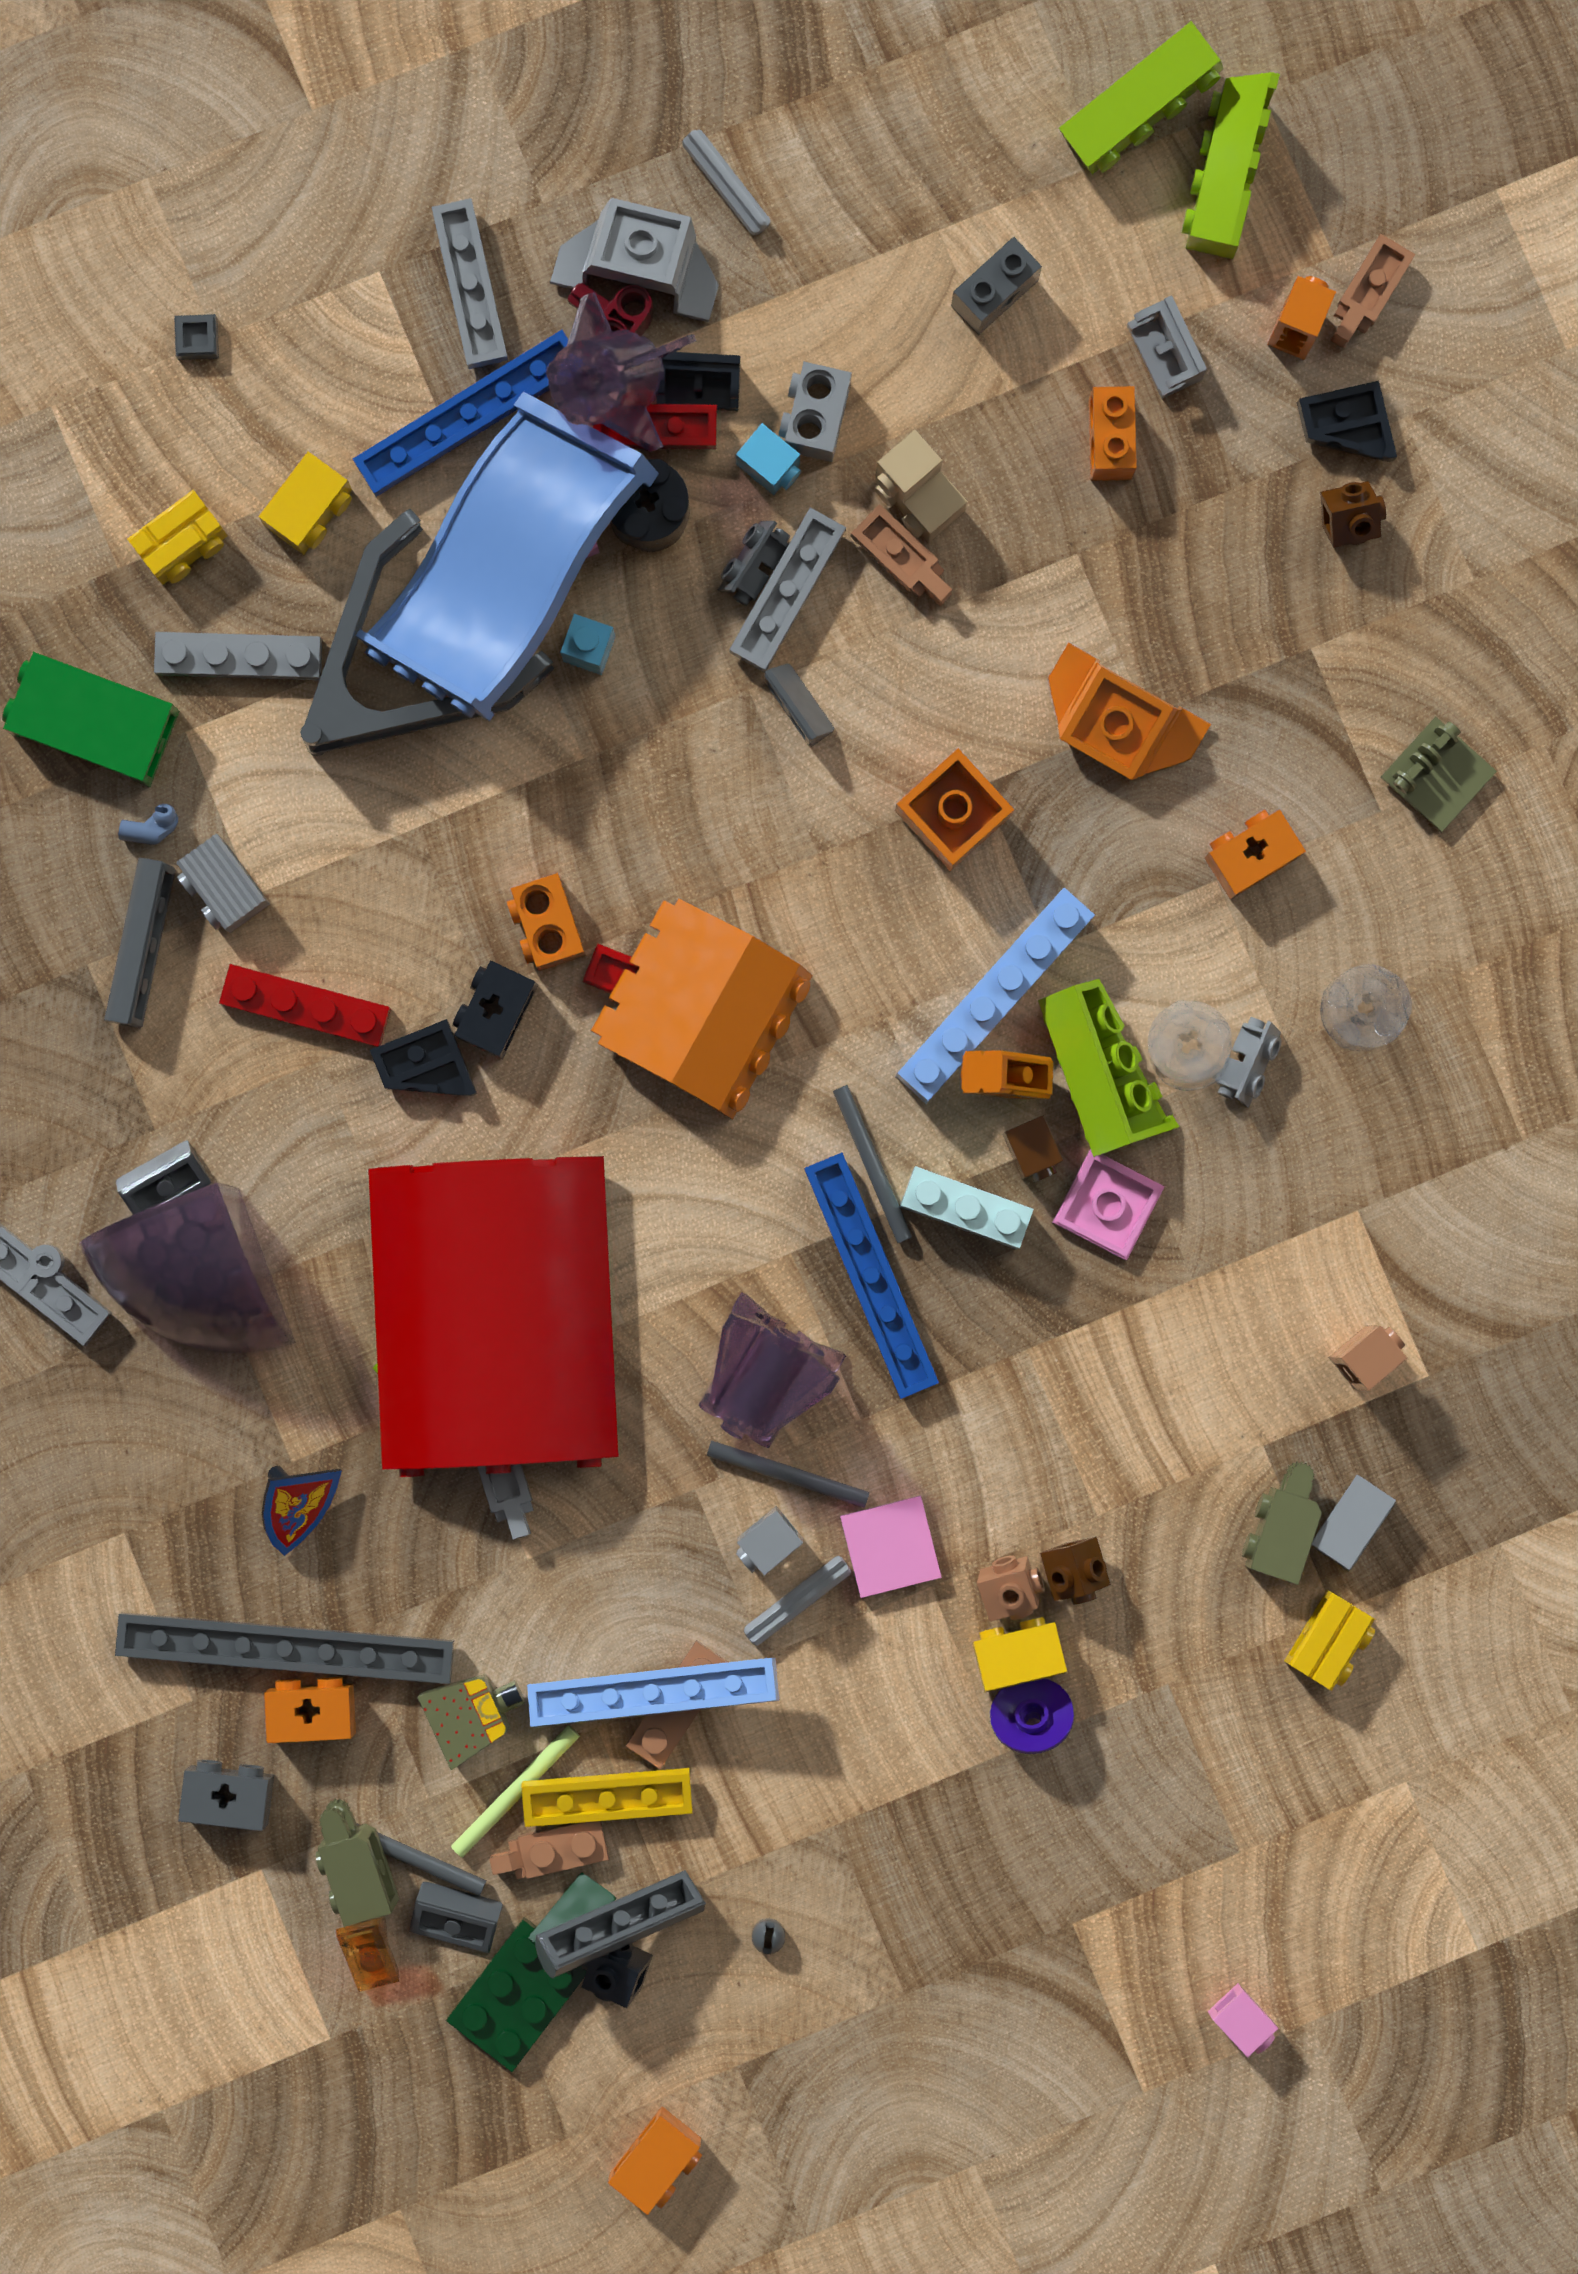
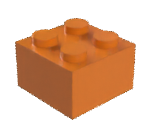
[895,748,1014,871]

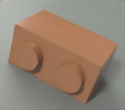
[1328,1325,1407,1391]

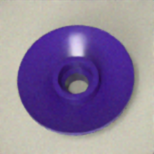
[990,1678,1074,1754]

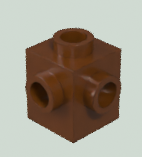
[1320,481,1386,548]
[1040,1537,1111,1605]

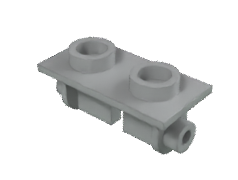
[1217,1017,1281,1108]

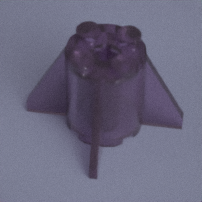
[546,292,697,452]
[698,1292,846,1448]

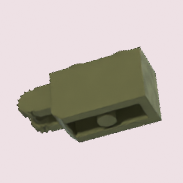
[1242,1461,1322,1585]
[316,1798,399,1927]

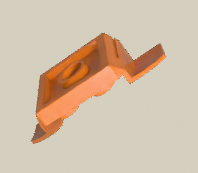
[1048,642,1211,780]

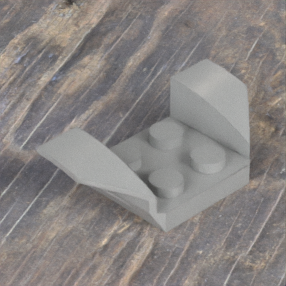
[550,198,719,322]

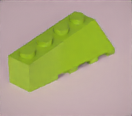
[1059,21,1224,175]
[1181,72,1280,259]
[1038,979,1179,1157]

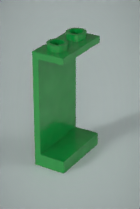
[2,651,180,787]

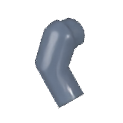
[118,804,178,845]

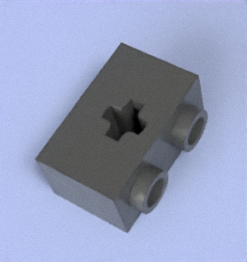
[951,237,1042,336]
[178,1760,274,1831]

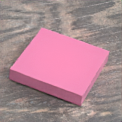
[1052,1149,1165,1261]
[840,1495,942,1598]

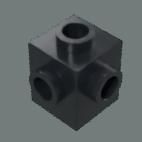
[581,1943,653,2009]

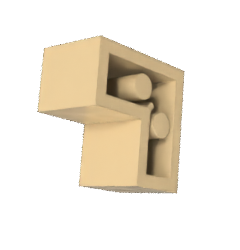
[875,430,968,543]

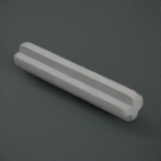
[682,130,771,235]
[744,1556,851,1646]

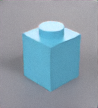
[736,423,801,495]
[560,614,616,675]

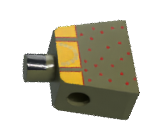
[417,1674,525,1770]

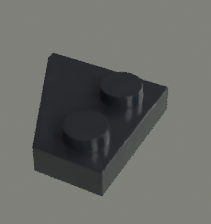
[1297,381,1397,462]
[370,1019,478,1096]

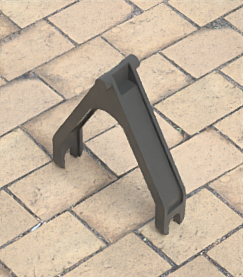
[300,509,554,756]

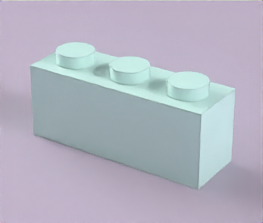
[900,1166,1034,1249]

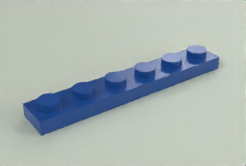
[353,330,585,497]
[804,1152,939,1399]

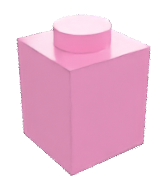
[1208,1983,1278,2058]

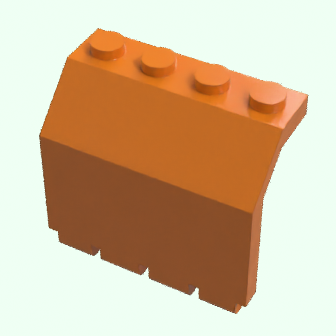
[591,898,813,1120]

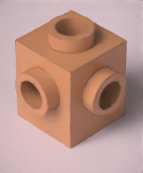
[977,1555,1045,1622]

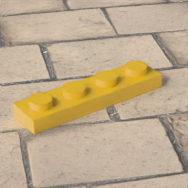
[521,1768,693,1827]

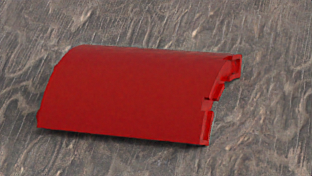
[368,1156,619,1477]

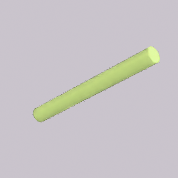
[451,1725,580,1858]

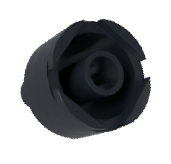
[610,459,690,552]

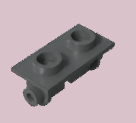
[717,521,790,606]

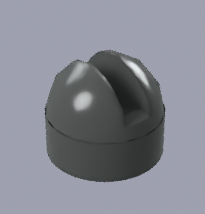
[752,1918,785,1954]

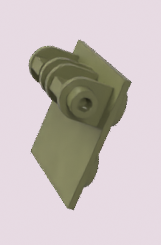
[1380,716,1497,832]

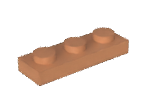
[626,1640,729,1769]

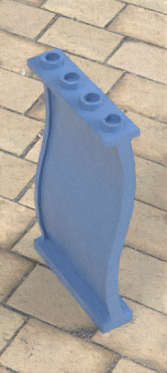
[355,392,659,721]

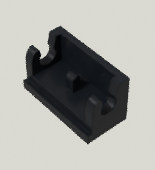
[656,351,741,411]

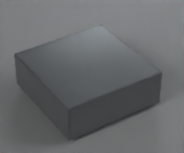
[174,314,219,360]

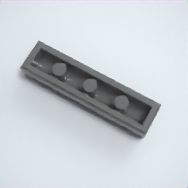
[104,858,176,1029]
[535,1870,706,1978]

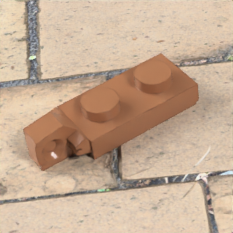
[1330,233,1416,349]
[851,504,953,607]
[489,1821,609,1879]

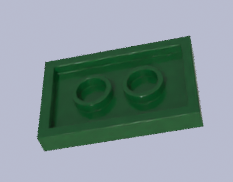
[446,1917,587,2072]

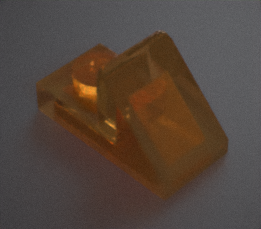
[336,1916,400,1992]

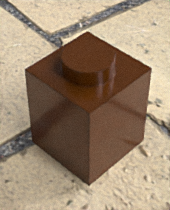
[1002,1115,1063,1183]

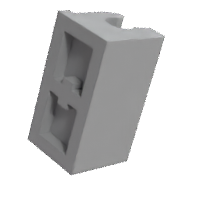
[1127,295,1207,399]
[1312,1474,1396,1572]

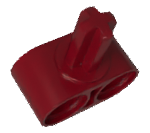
[567,283,653,366]

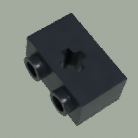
[452,960,538,1060]

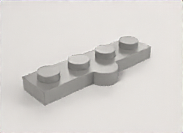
[0,1223,112,1346]

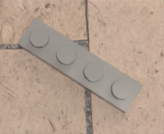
[432,198,508,369]
[729,508,846,672]
[154,632,322,680]

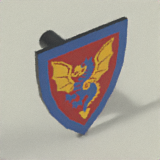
[261,1466,342,1556]

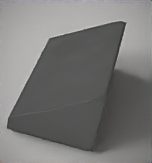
[764,664,834,747]
[116,1140,211,1224]
[409,1882,503,1954]

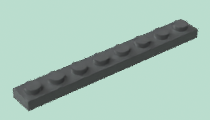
[115,1612,455,1684]

